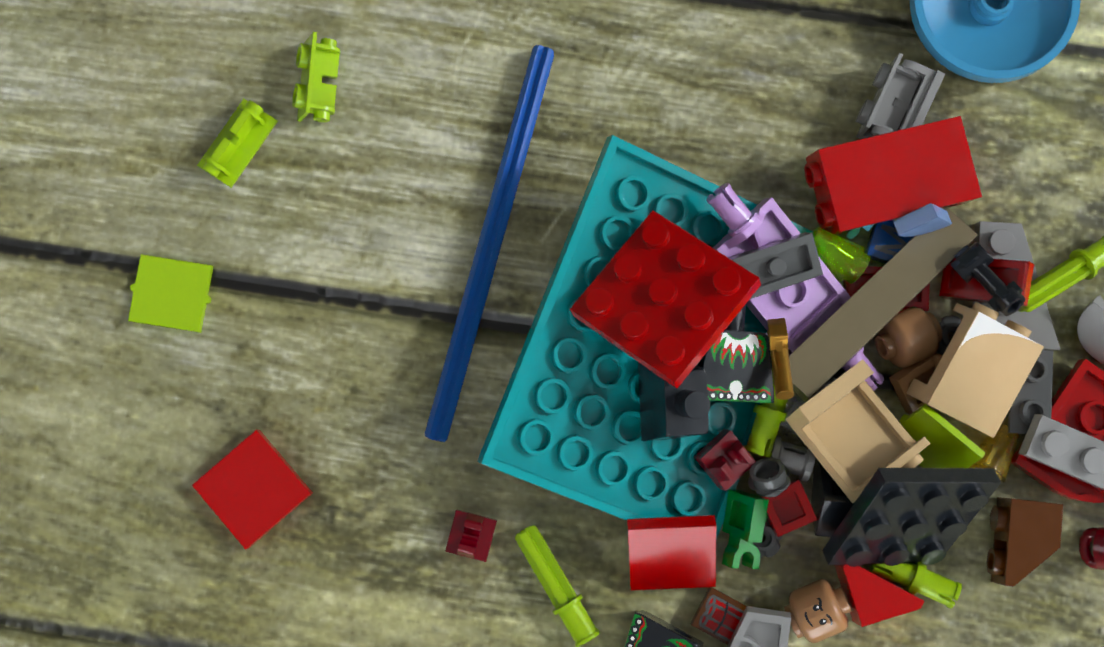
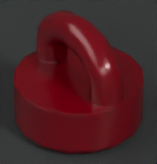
[1079,527,1104,570]

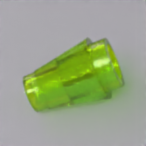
[812,227,870,284]

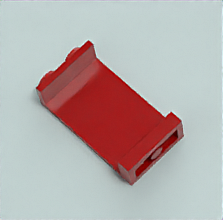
[804,116,982,238]

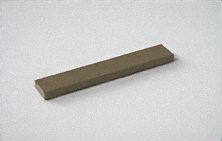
[789,207,978,403]

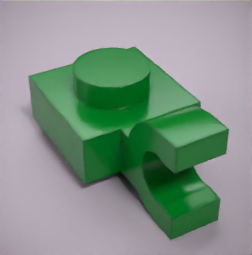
[721,489,769,569]

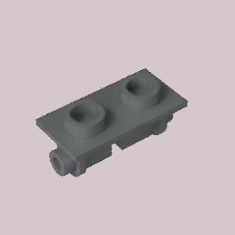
[1008,350,1053,435]

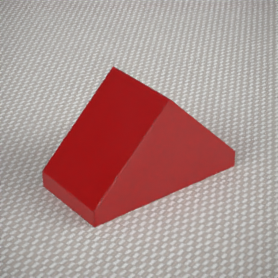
[834,564,925,627]

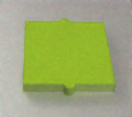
[128,254,214,333]
[899,404,986,468]

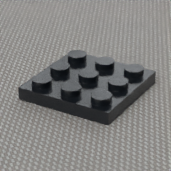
[822,468,1002,567]

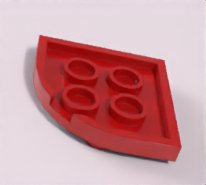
[1010,359,1104,503]

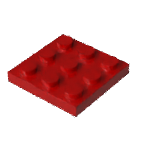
[570,210,761,389]

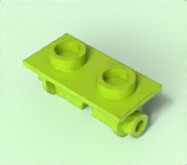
[292,31,340,122]
[197,99,278,188]

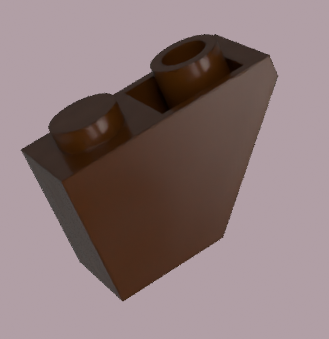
[986,497,1063,587]

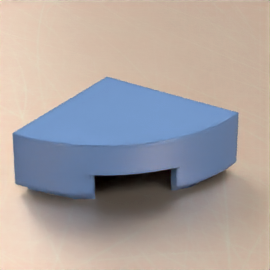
[894,203,952,237]

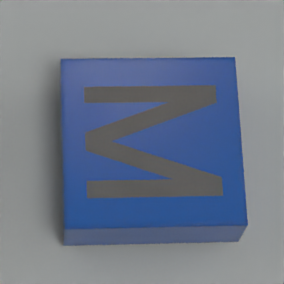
[864,220,915,264]

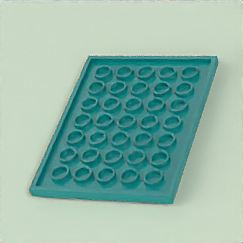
[477,135,831,540]

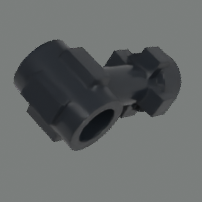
[950,242,1025,316]

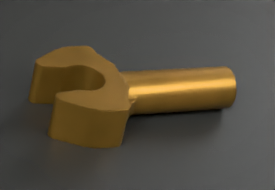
[767,318,794,400]

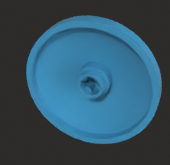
[910,0,1081,83]

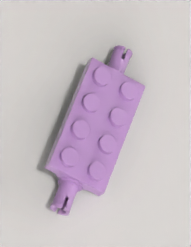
[706,183,884,391]

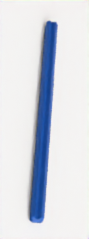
[425,45,554,442]

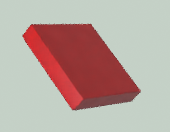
[192,430,313,550]
[627,515,716,591]

